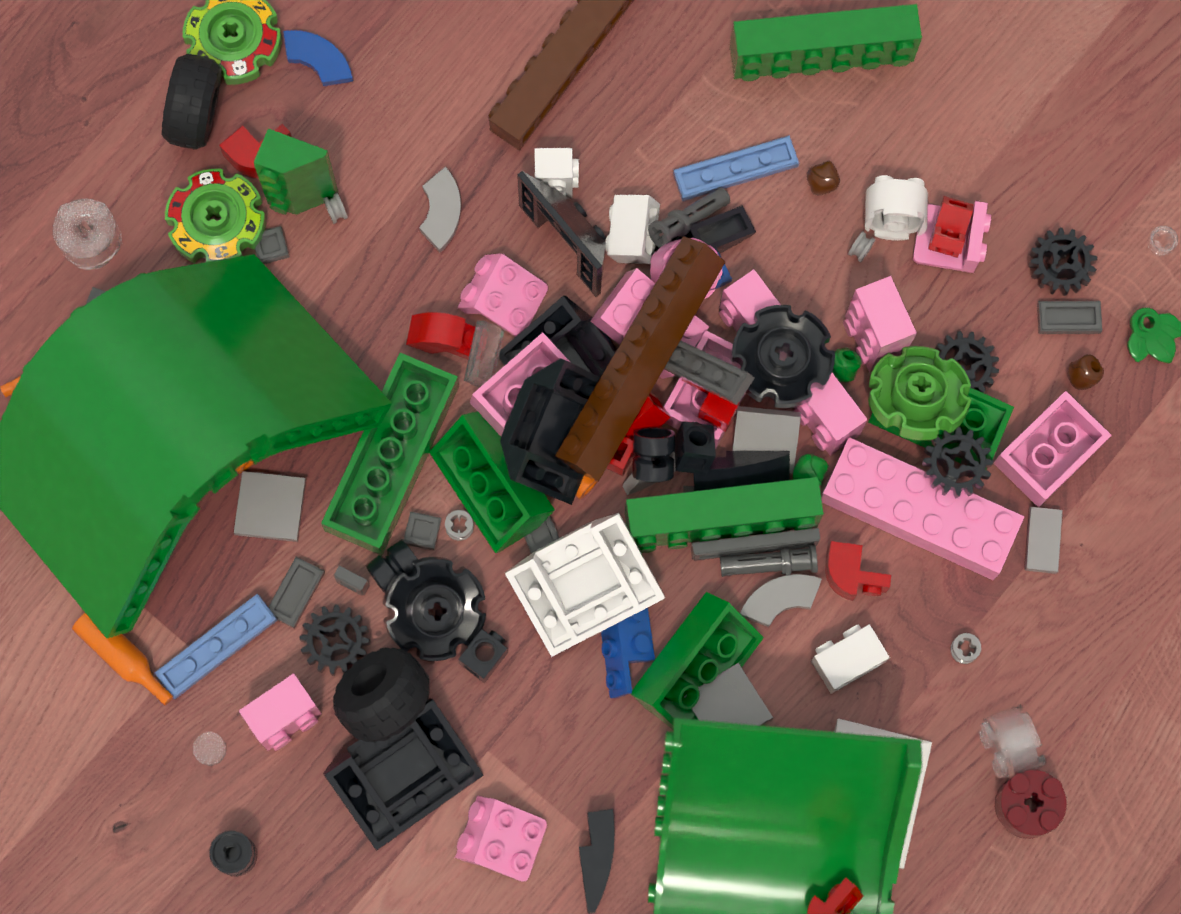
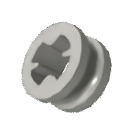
[323,193,348,224]
[848,231,876,262]
[445,510,474,541]
[950,633,981,664]

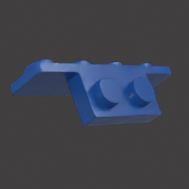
[601,607,655,699]

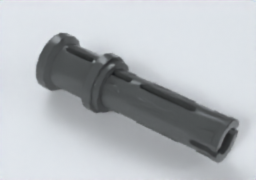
[648,187,730,247]
[720,544,818,577]

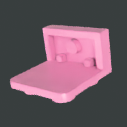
[913,201,991,273]
[457,254,548,337]
[455,796,547,882]

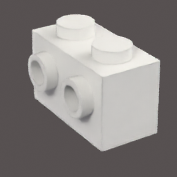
[535,148,579,198]
[606,195,660,264]
[811,624,890,694]

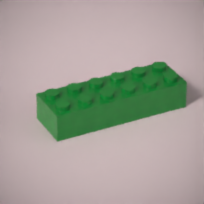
[730,4,922,81]
[321,353,459,556]
[625,477,824,553]

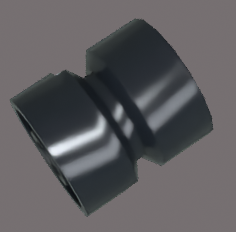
[632,427,675,482]
[365,539,418,593]
[209,830,258,877]

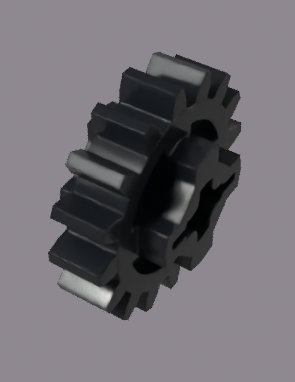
[1028,228,1098,296]
[935,331,999,393]
[922,427,993,498]
[299,604,370,676]

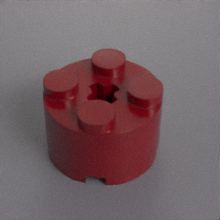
[995,770,1067,839]

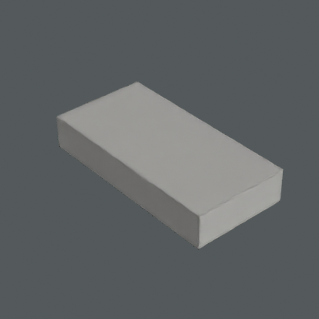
[1024,507,1063,574]

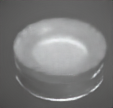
[193,732,227,766]

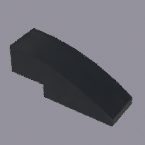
[654,205,756,254]
[694,451,790,491]
[579,809,615,914]

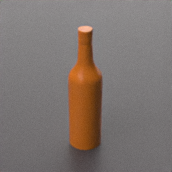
[72,613,174,706]

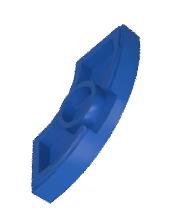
[283,30,353,86]

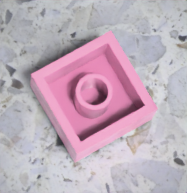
[239,673,321,751]

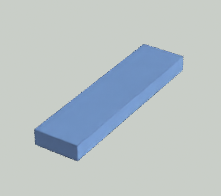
[673,136,799,201]
[155,594,278,699]

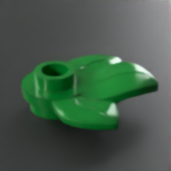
[1128,307,1181,363]

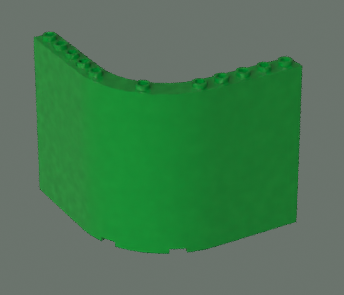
[0,254,392,639]
[648,718,922,914]

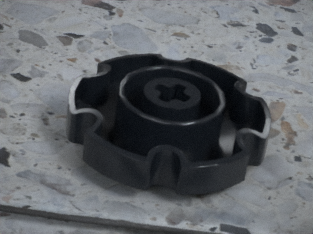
[731,305,835,408]
[383,557,486,661]

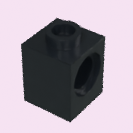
[674,421,716,475]
[458,629,508,683]

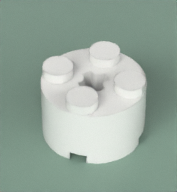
[865,175,928,240]

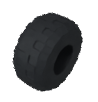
[161,54,222,150]
[333,647,430,742]

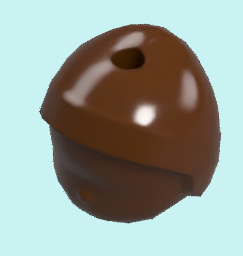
[807,161,840,195]
[1068,354,1104,390]

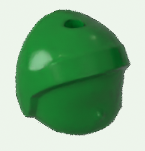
[832,347,862,383]
[792,454,829,486]

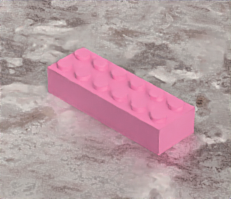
[719,269,868,456]
[821,437,1024,580]

